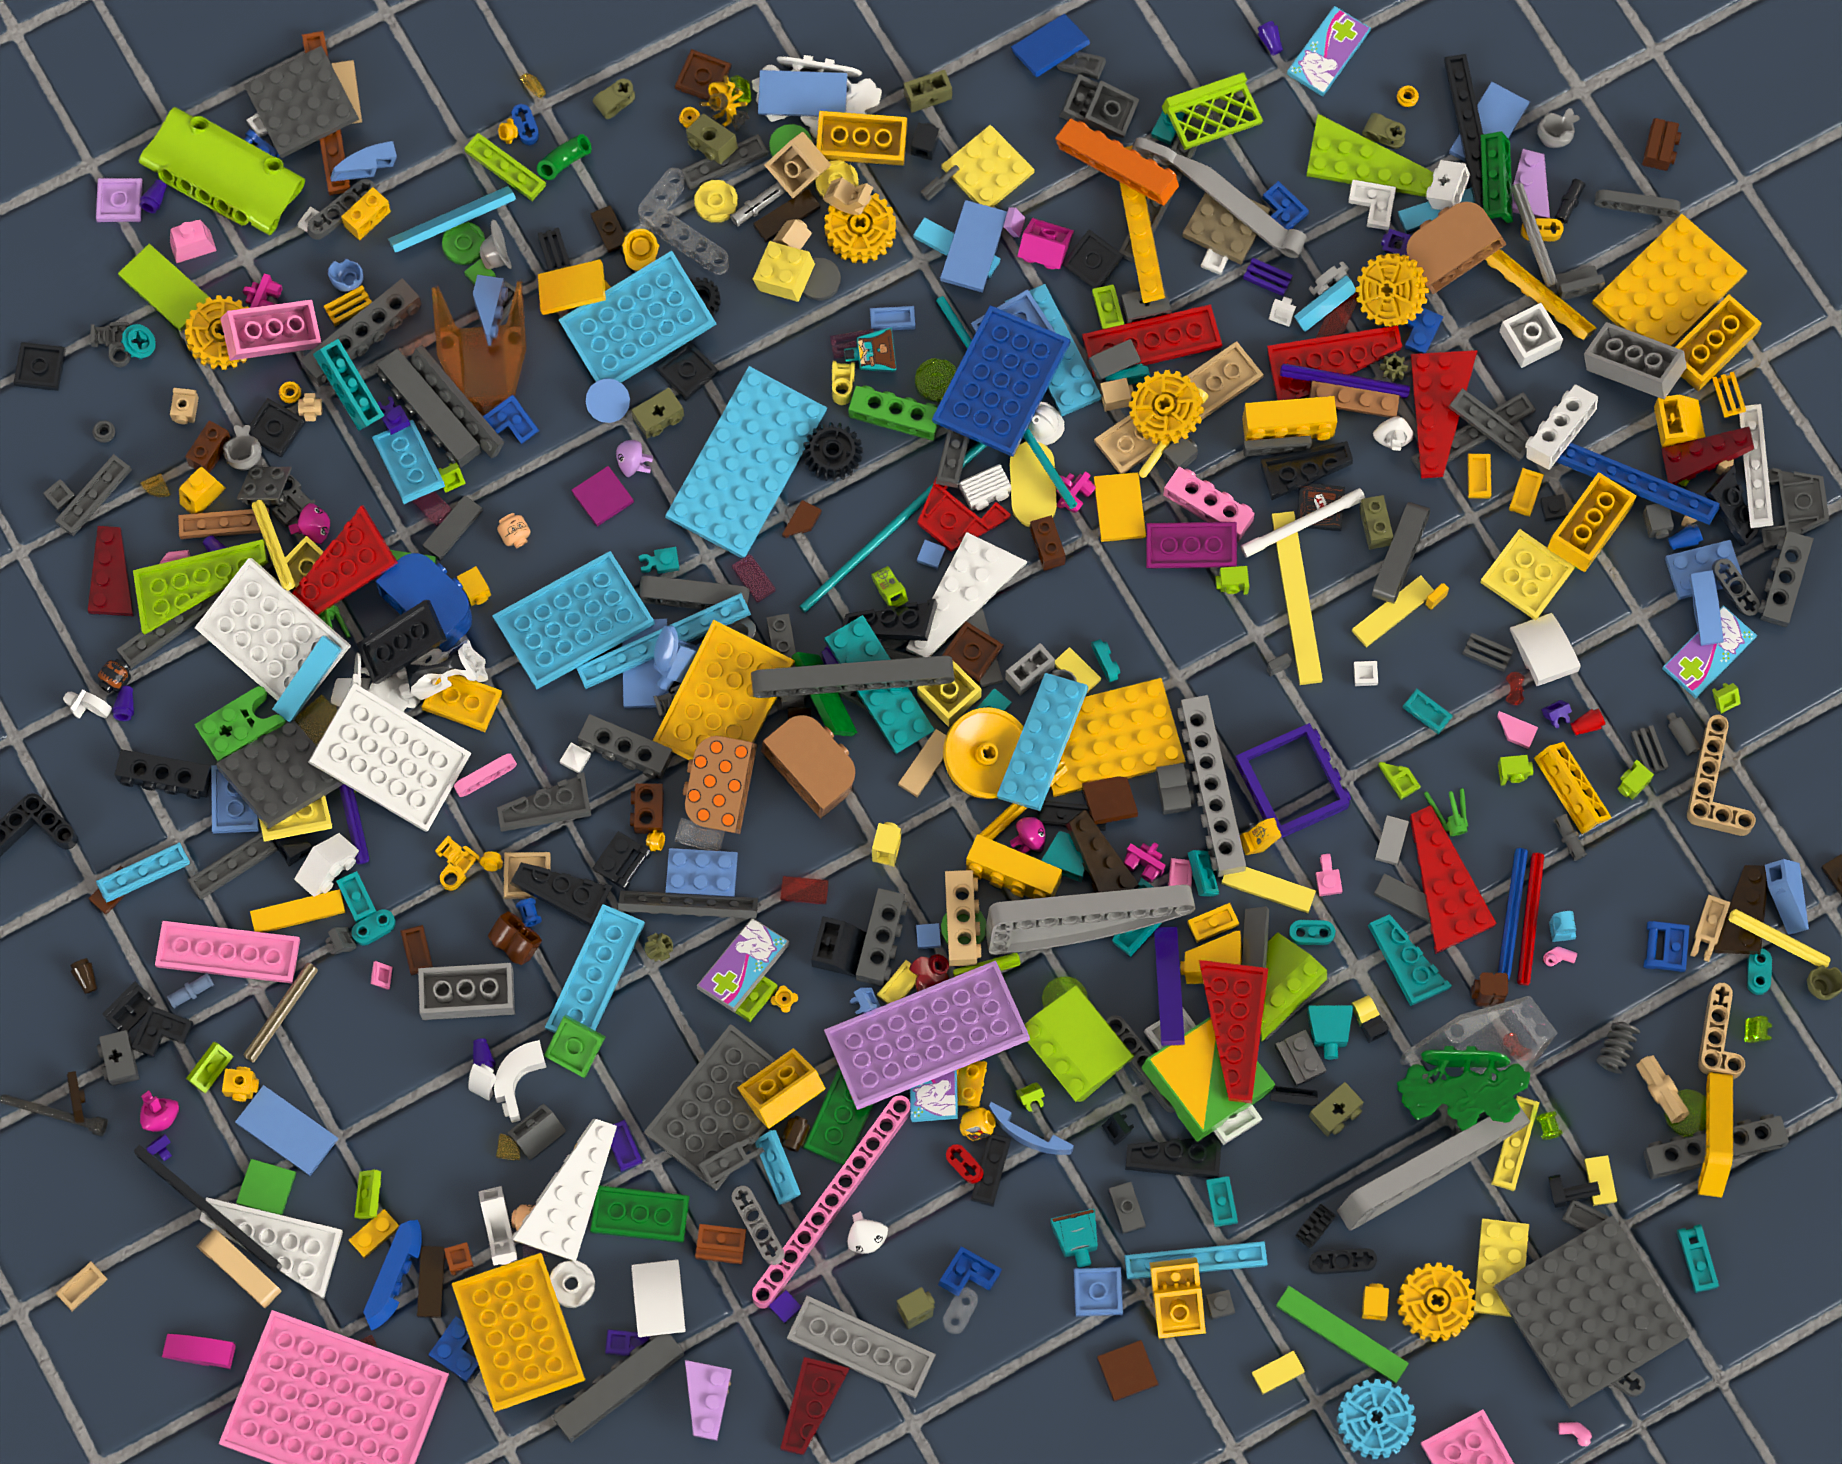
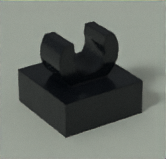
[1102,1112,1134,1145]

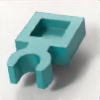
[639,547,680,574]

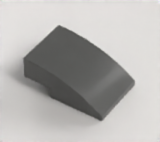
[1059,74,1140,138]

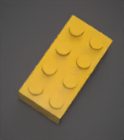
[816,111,907,166]
[1675,295,1762,392]
[1242,396,1337,441]
[1547,472,1636,572]
[966,834,1062,899]

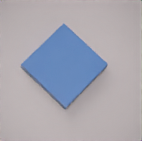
[1074,1267,1123,1317]

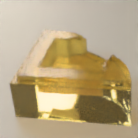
[520,73,546,99]
[140,474,171,497]
[496,1134,520,1161]

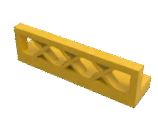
[1534,742,1612,834]

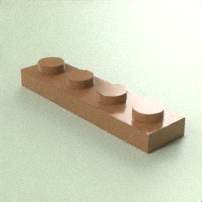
[1309,381,1400,418]
[178,508,270,539]

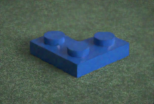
[1262,181,1309,230]
[1404,307,1443,354]
[483,395,540,444]
[938,1246,1002,1297]
[428,1316,479,1383]

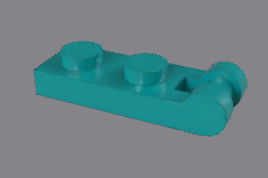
[1677,1224,1719,1293]

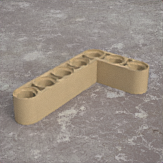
[1687,715,1756,836]

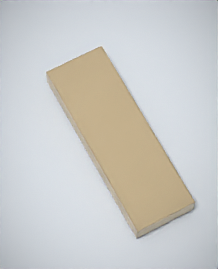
[332,60,362,124]
[898,729,946,798]

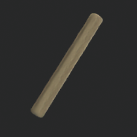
[244,963,318,1062]

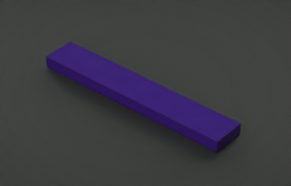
[1154,927,1185,1046]

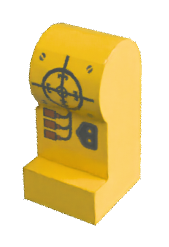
[1240,818,1282,855]

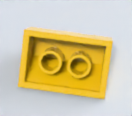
[737,1048,825,1129]

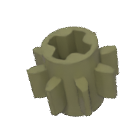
[1379,353,1408,382]
[644,933,673,962]

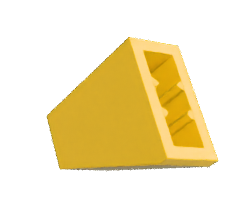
[1180,931,1242,984]

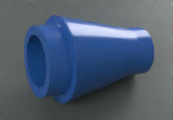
[1668,524,1703,550]

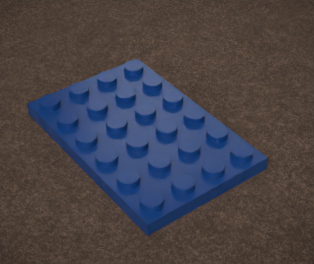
[932,305,1071,457]

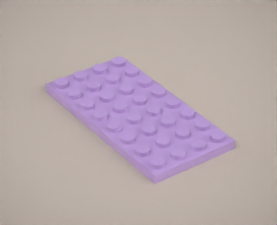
[824,960,1030,1110]

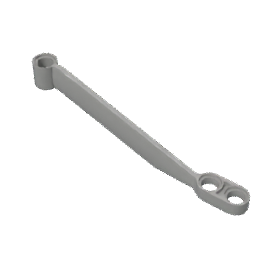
[1132,138,1306,258]

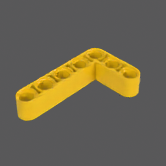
[1698,1072,1733,1198]

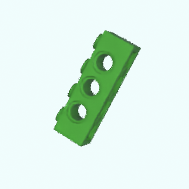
[848,385,939,441]

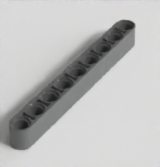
[751,656,955,698]

